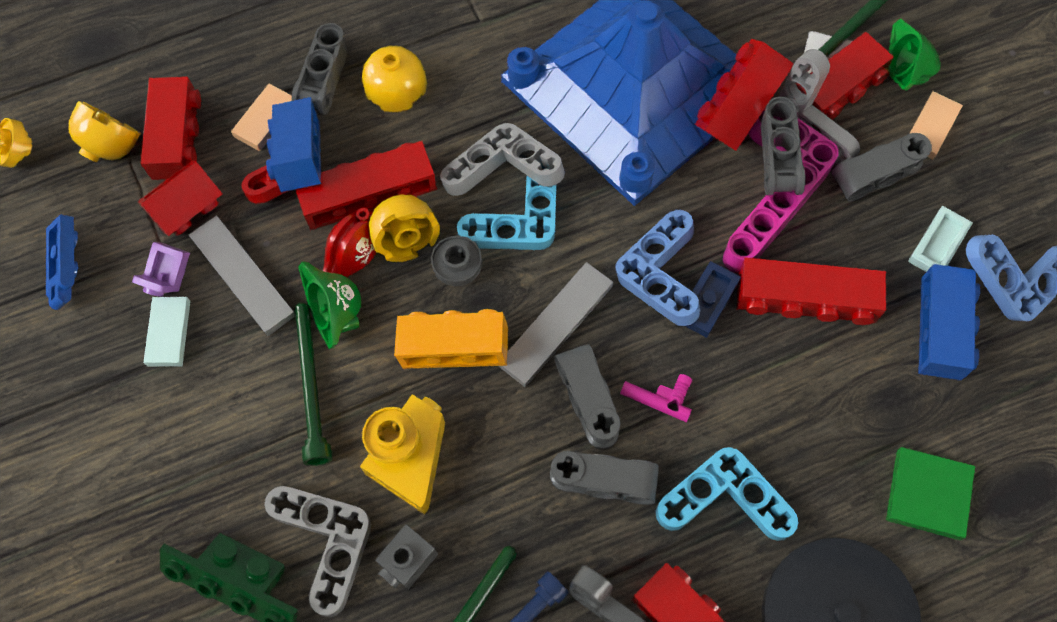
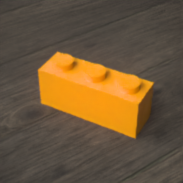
[394,309,508,369]

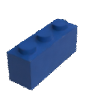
[266,97,321,192]
[918,264,980,380]

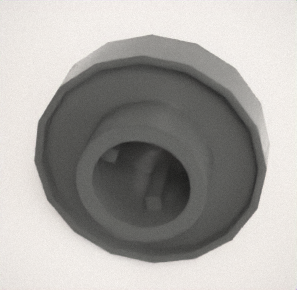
[431,235,482,287]

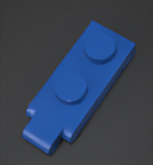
[46,214,78,310]

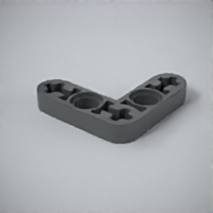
[569,566,646,622]

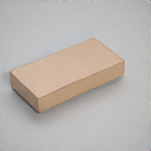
[231,84,292,151]
[909,91,963,160]

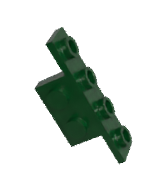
[160,533,298,622]

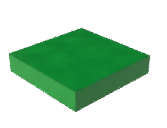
[886,447,975,541]

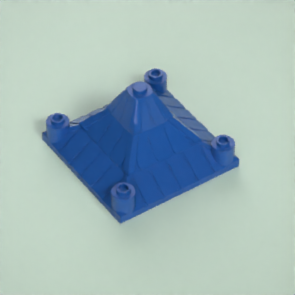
[501,0,737,206]

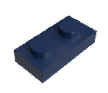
[682,261,741,338]

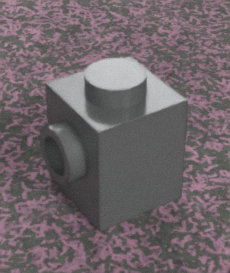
[375,524,438,590]

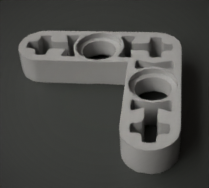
[779,49,860,165]
[440,123,565,196]
[265,486,371,617]

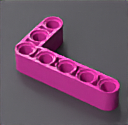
[723,107,838,273]

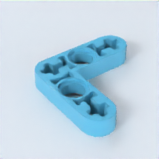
[457,163,556,250]
[656,447,798,541]

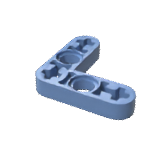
[616,210,700,326]
[966,235,1057,321]

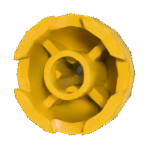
[362,46,427,112]
[69,101,141,162]
[369,194,440,262]

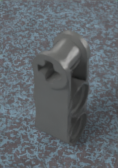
[292,23,349,115]
[760,96,805,196]
[831,133,932,201]
[554,344,621,450]
[550,451,659,505]

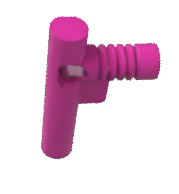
[620,374,692,423]

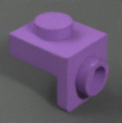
[132,242,190,297]

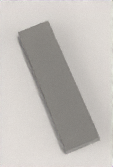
[189,215,296,336]
[498,262,613,388]

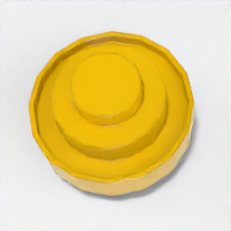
[0,118,32,168]
[362,407,419,464]

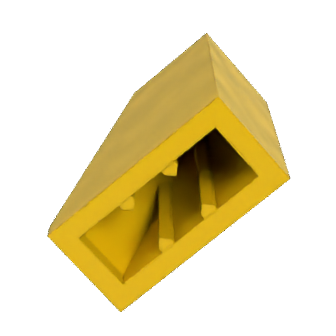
[360,394,445,515]

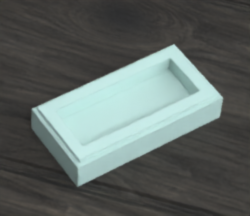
[908,206,973,272]
[143,297,190,367]

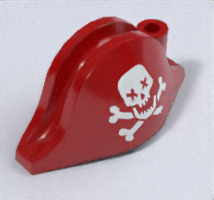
[323,208,377,277]

